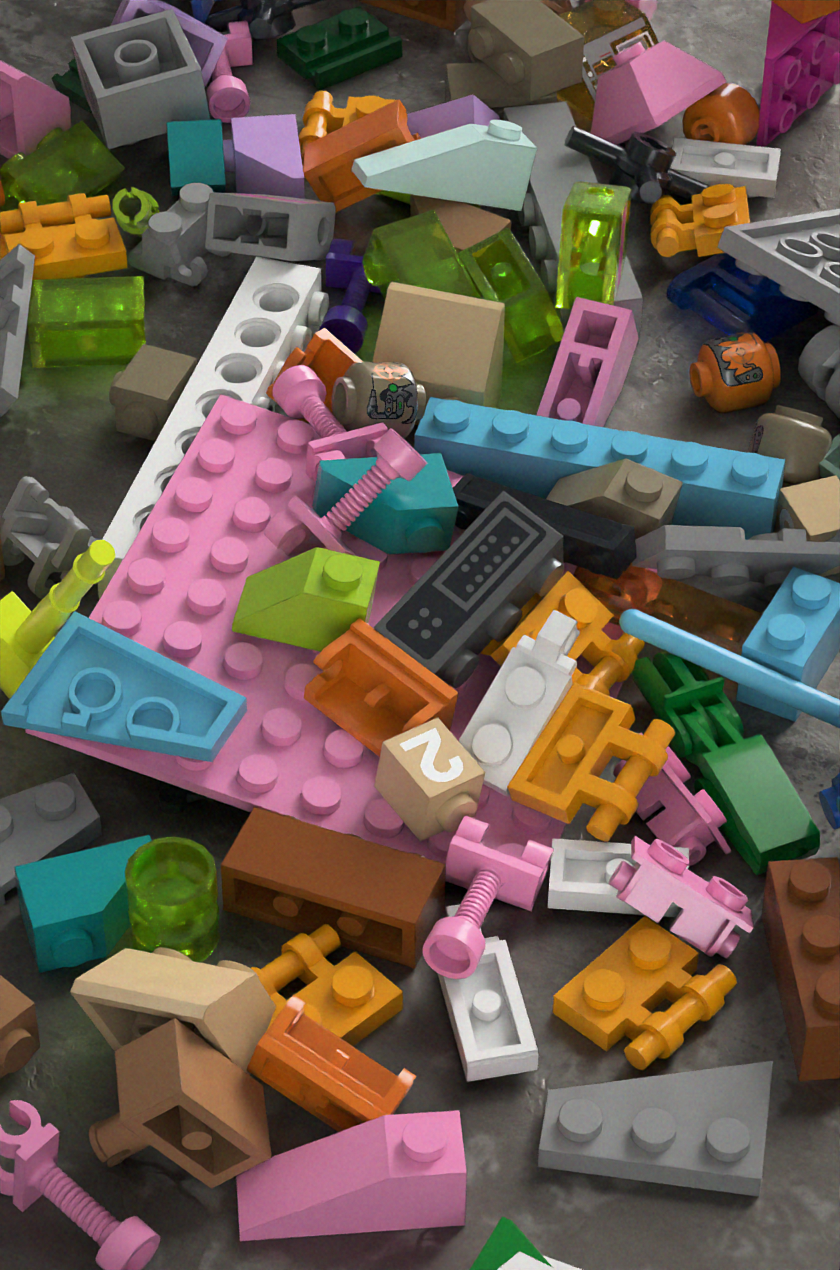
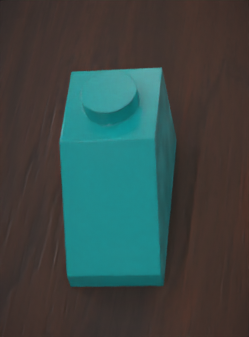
[167,119,226,196]
[312,453,458,555]
[14,835,157,973]

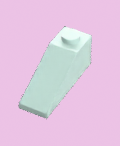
[352,120,537,211]

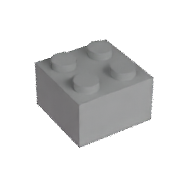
[71,9,210,149]

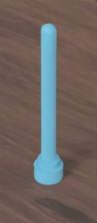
[619,609,840,728]

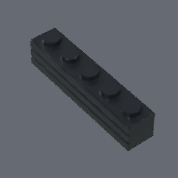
[453,473,637,579]

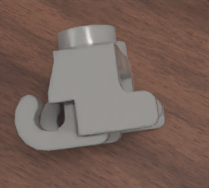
[128,183,231,286]
[0,476,102,599]

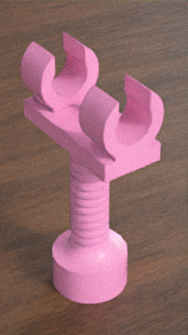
[206,21,253,123]
[273,365,388,485]
[264,428,428,556]
[423,815,554,979]
[0,1100,161,1270]

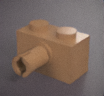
[89,1018,272,1189]

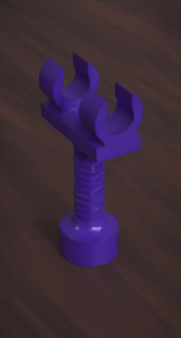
[319,238,410,354]

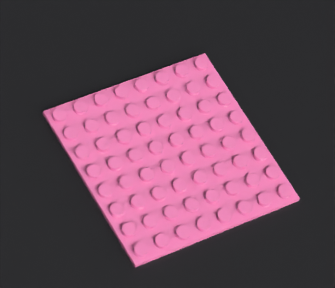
[25,394,666,911]

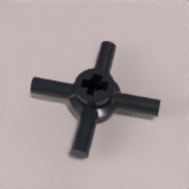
[204,0,326,41]
[564,126,710,204]

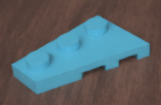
[1,611,247,762]

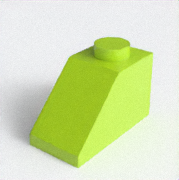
[232,547,380,652]

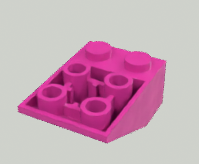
[756,1,840,147]

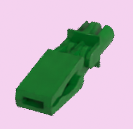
[631,651,820,875]

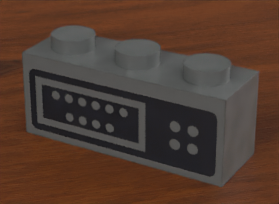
[374,491,565,688]

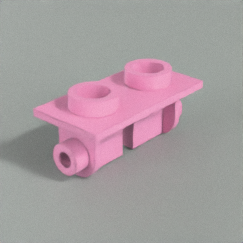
[613,732,731,866]
[608,836,754,959]

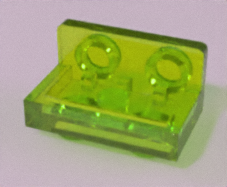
[0,120,124,206]

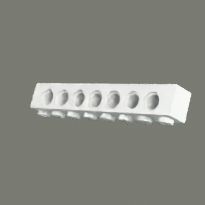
[97,256,329,599]

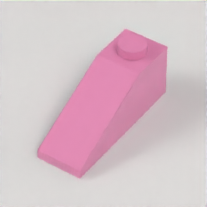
[536,297,639,427]
[236,1110,467,1241]

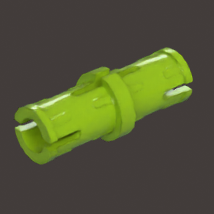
[112,187,160,238]

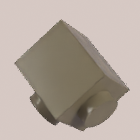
[109,344,197,441]

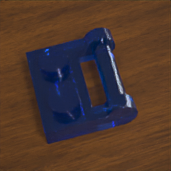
[666,253,818,343]

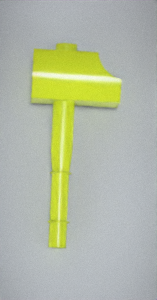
[0,540,116,699]

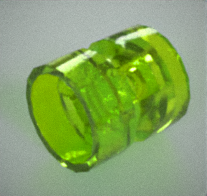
[124,837,220,962]

